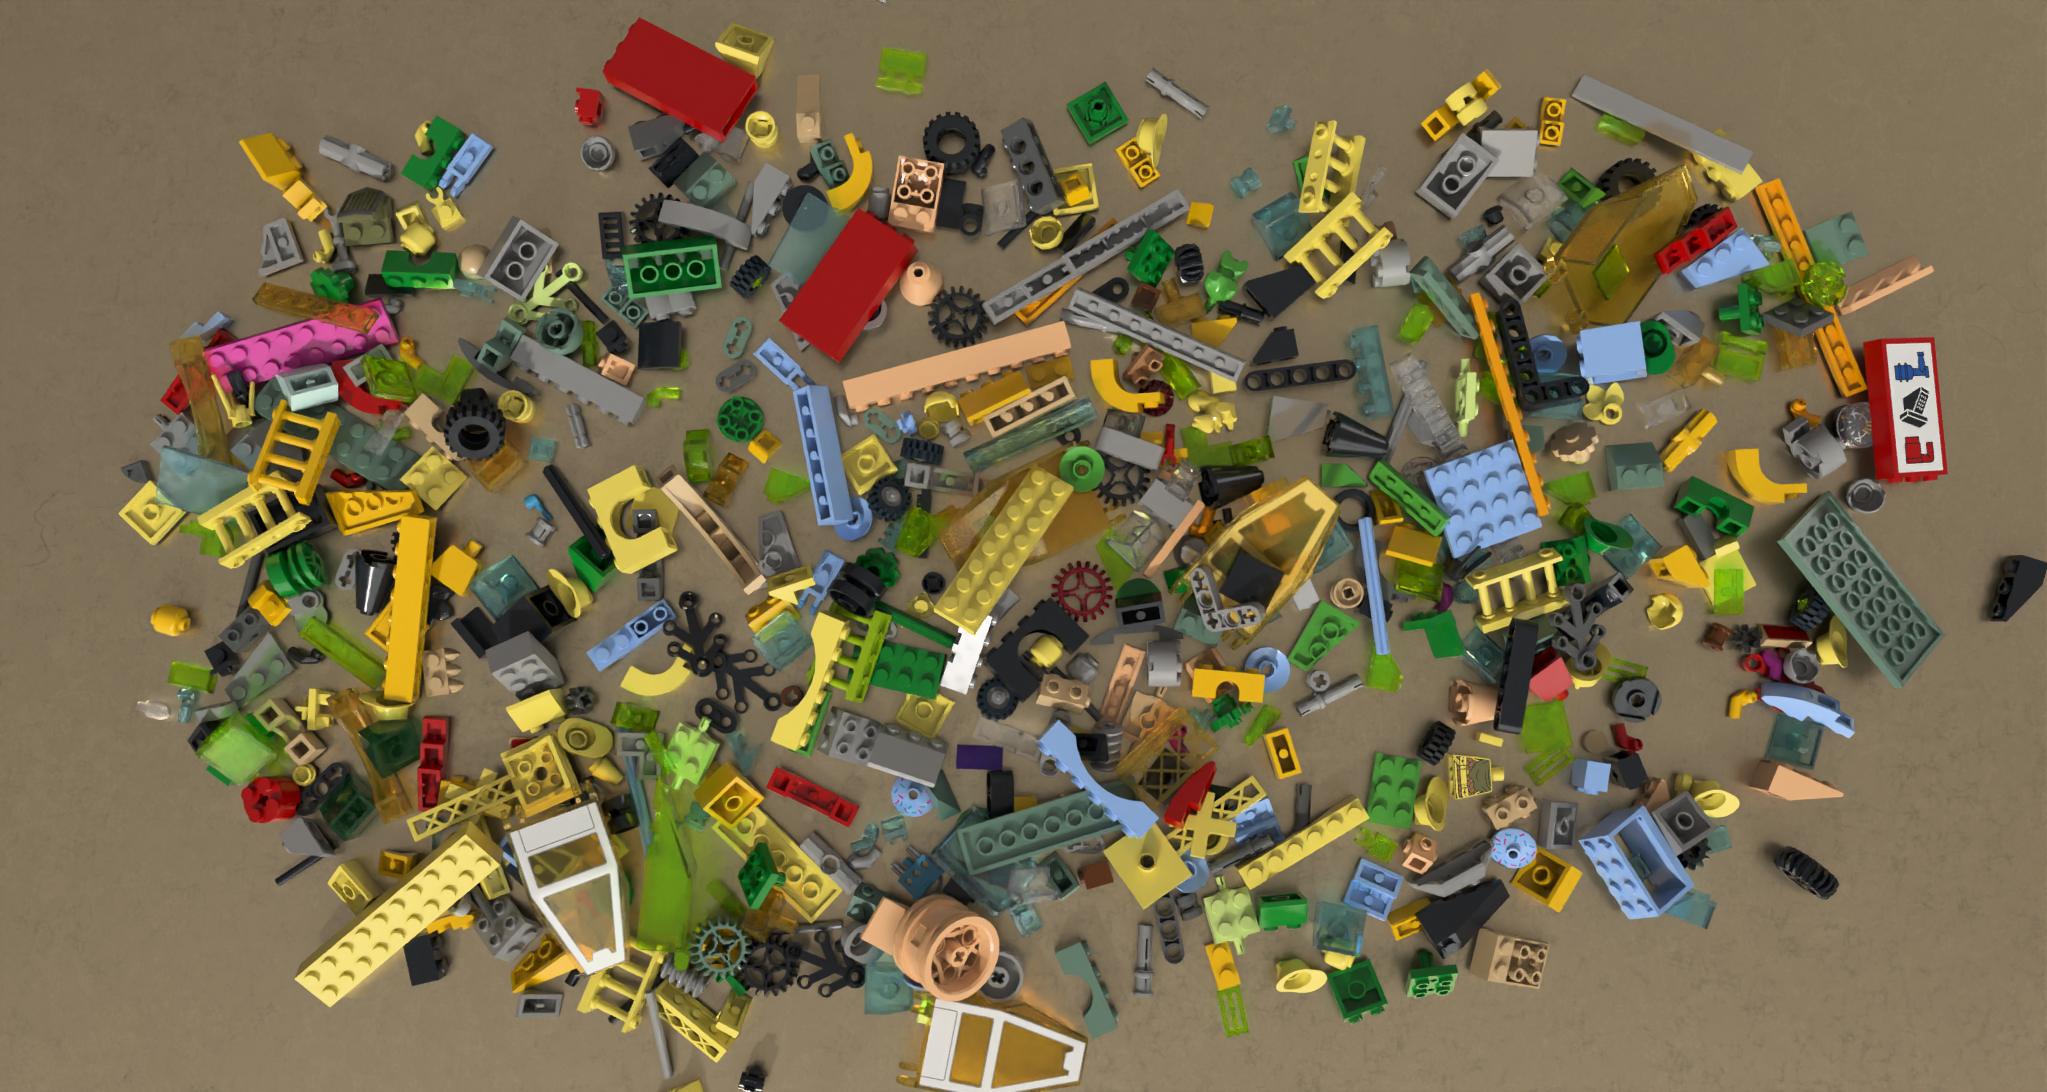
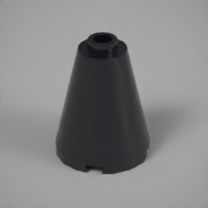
[1321,411,1389,459]
[1198,465,1265,511]
[355,549,397,616]

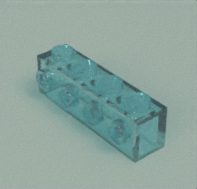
[1349,325,1395,422]

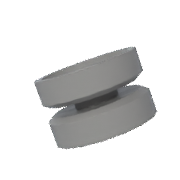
[977,946,1024,1003]

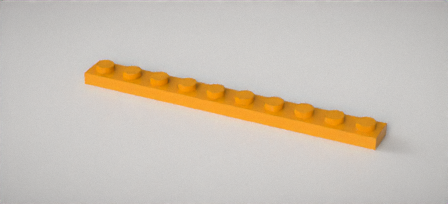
[1755,178,1867,398]
[1468,292,1551,517]

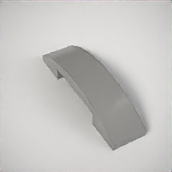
[658,200,752,250]
[904,463,998,499]

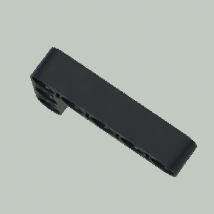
[1495,298,1590,412]

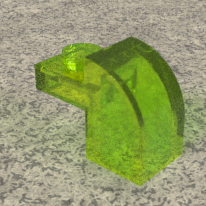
[683,429,713,483]
[179,520,234,557]

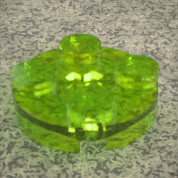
[1800,261,1847,308]

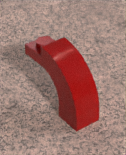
[332,360,409,417]

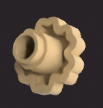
[1550,422,1599,464]

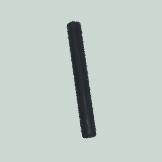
[543,464,612,560]

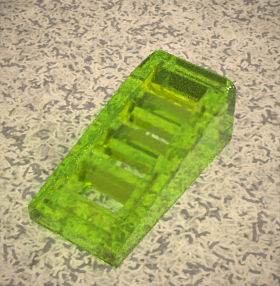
[1242,704,1283,747]

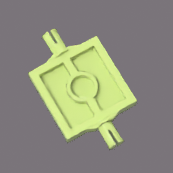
[1454,359,1480,438]
[662,716,720,790]
[1202,875,1260,955]

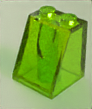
[195,710,279,786]

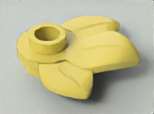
[1581,382,1624,425]

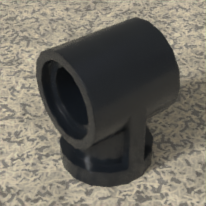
[959,203,984,241]

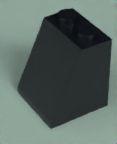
[490,585,578,647]

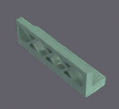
[1409,256,1480,340]

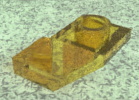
[703,452,749,507]

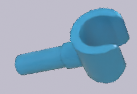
[524,494,553,521]

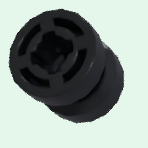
[922,572,946,595]

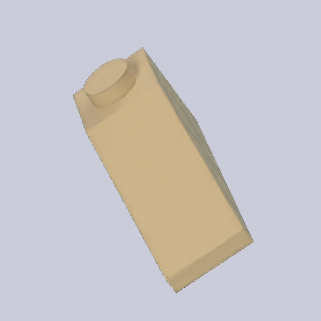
[796,74,823,143]

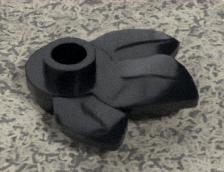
[427,584,453,626]

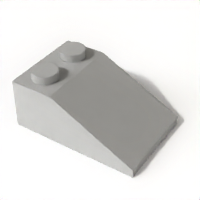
[1416,133,1499,219]

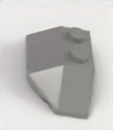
[224,419,304,494]
[1406,837,1495,898]

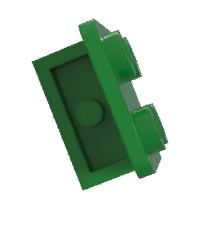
[1402,609,1465,658]

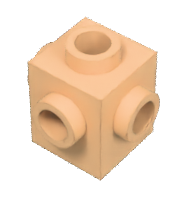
[1402,832,1438,875]

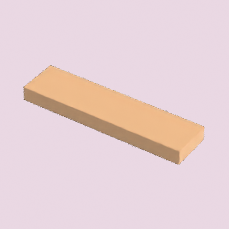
[1142,500,1205,579]
[1093,643,1146,730]

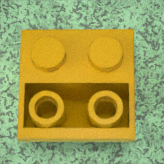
[1647,544,1710,588]

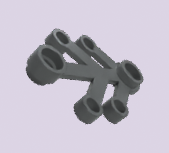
[1548,583,1606,671]

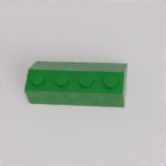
[621,236,722,299]

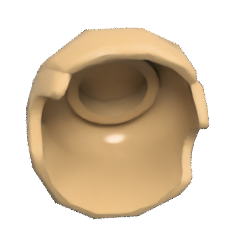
[458,244,490,280]

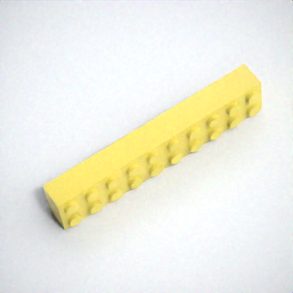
[294,821,504,1007]

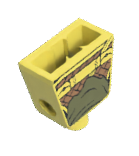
[1448,753,1504,799]

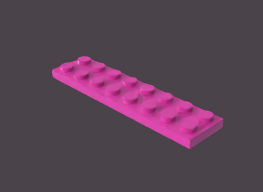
[201,297,400,393]

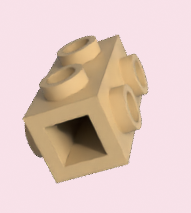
[1036,674,1091,715]
[1480,784,1538,830]

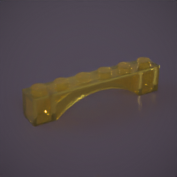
[169,336,235,478]
[326,687,415,825]

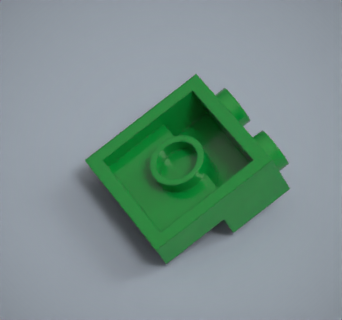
[1327,959,1388,1024]

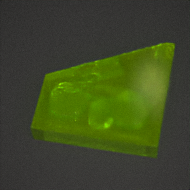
[894,506,953,558]
[1095,528,1145,591]

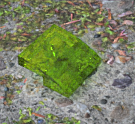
[1394,558,1444,603]

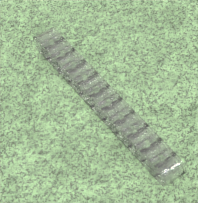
[1390,352,1528,581]

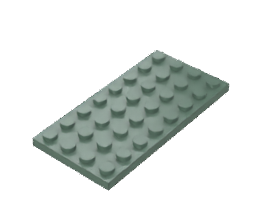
[1777,491,1945,689]

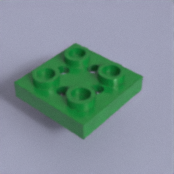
[1066,81,1129,145]
[1125,229,1175,288]
[1719,284,1764,335]
[1542,537,1591,587]
[737,842,786,910]
[1405,952,1458,998]

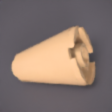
[899,260,944,306]
[1449,680,1499,726]

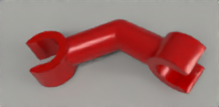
[1161,424,1177,468]

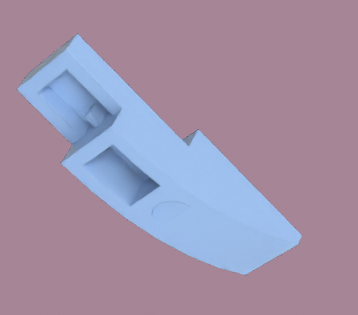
[586,598,677,672]
[1761,682,1855,738]

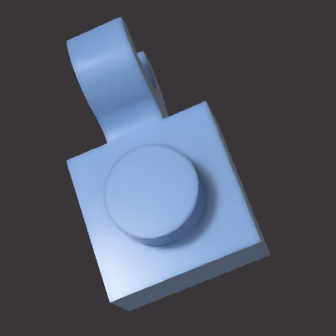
[896,410,918,437]

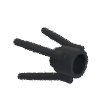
[1443,545,1492,583]

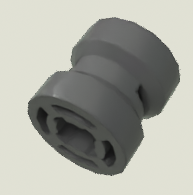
[1174,892,1204,921]

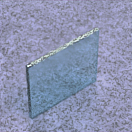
[767,192,850,286]
[155,445,249,526]

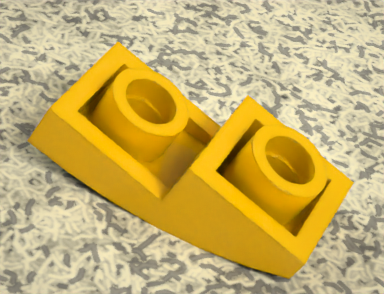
[1537,97,1566,146]
[1115,137,1160,188]
[426,911,481,934]

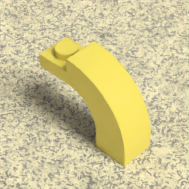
[620,643,695,696]

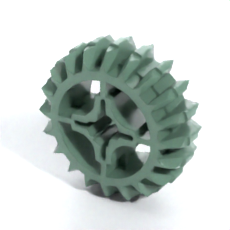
[688,914,752,979]

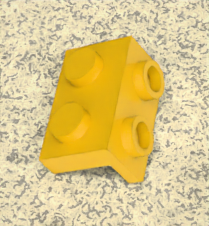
[745,595,801,643]

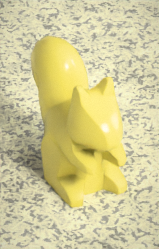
[1188,389,1237,433]

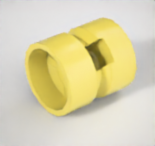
[1445,82,1489,127]
[745,111,779,149]
[498,390,536,423]

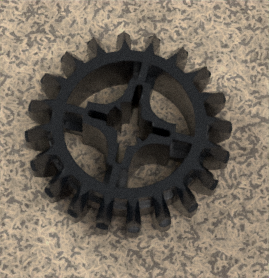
[629,192,690,243]
[928,286,989,348]
[1092,453,1150,507]
[1774,846,1839,900]
[737,933,800,997]

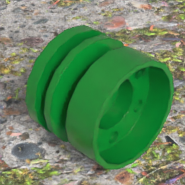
[265,540,327,600]

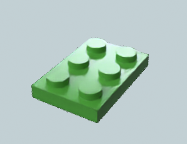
[1365,752,1422,829]

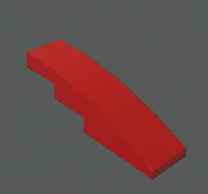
[1653,207,1738,275]
[160,328,237,415]
[417,715,449,812]

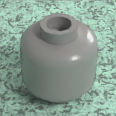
[1066,652,1100,685]

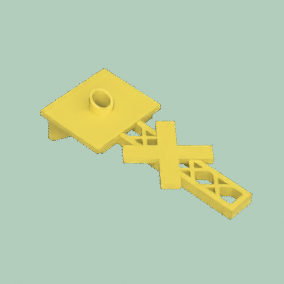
[406,730,582,842]
[1103,775,1266,910]

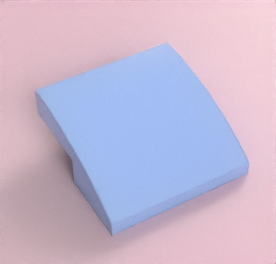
[1225,795,1285,847]
[1341,858,1404,921]

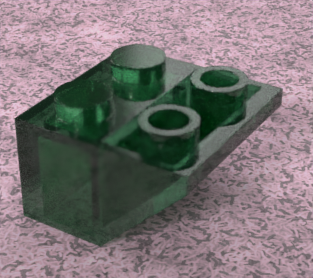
[319,774,385,842]

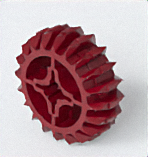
[1051,561,1113,622]

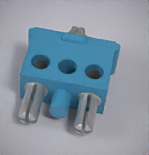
[890,845,945,901]

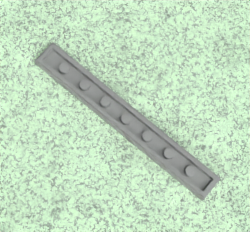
[1572,74,1754,174]
[1068,286,1246,383]

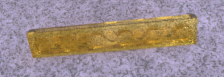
[252,282,379,334]

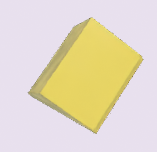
[327,859,384,916]

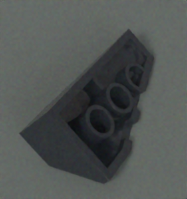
[1415,879,1510,960]

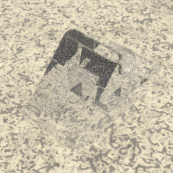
[1103,408,1146,439]

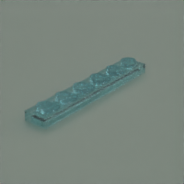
[963,396,1099,473]

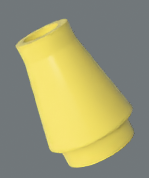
[588,757,624,787]

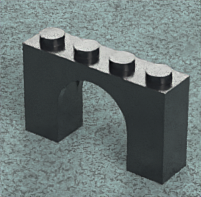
[983,597,1089,704]

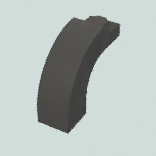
[1353,536,1417,603]

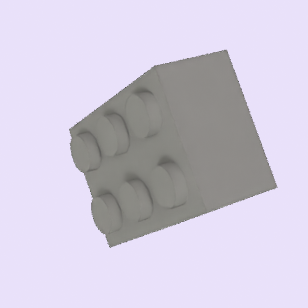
[485,631,564,701]

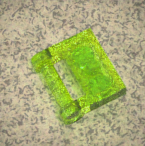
[1712,331,1768,382]

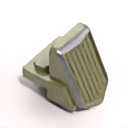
[336,187,394,246]

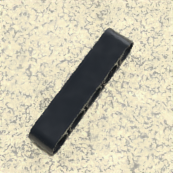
[1242,359,1356,394]
[1493,618,1539,735]
[987,770,1015,884]

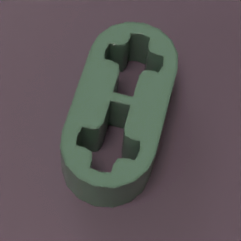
[722,316,753,359]
[863,408,902,444]

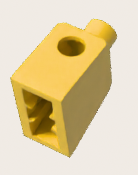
[431,539,484,597]

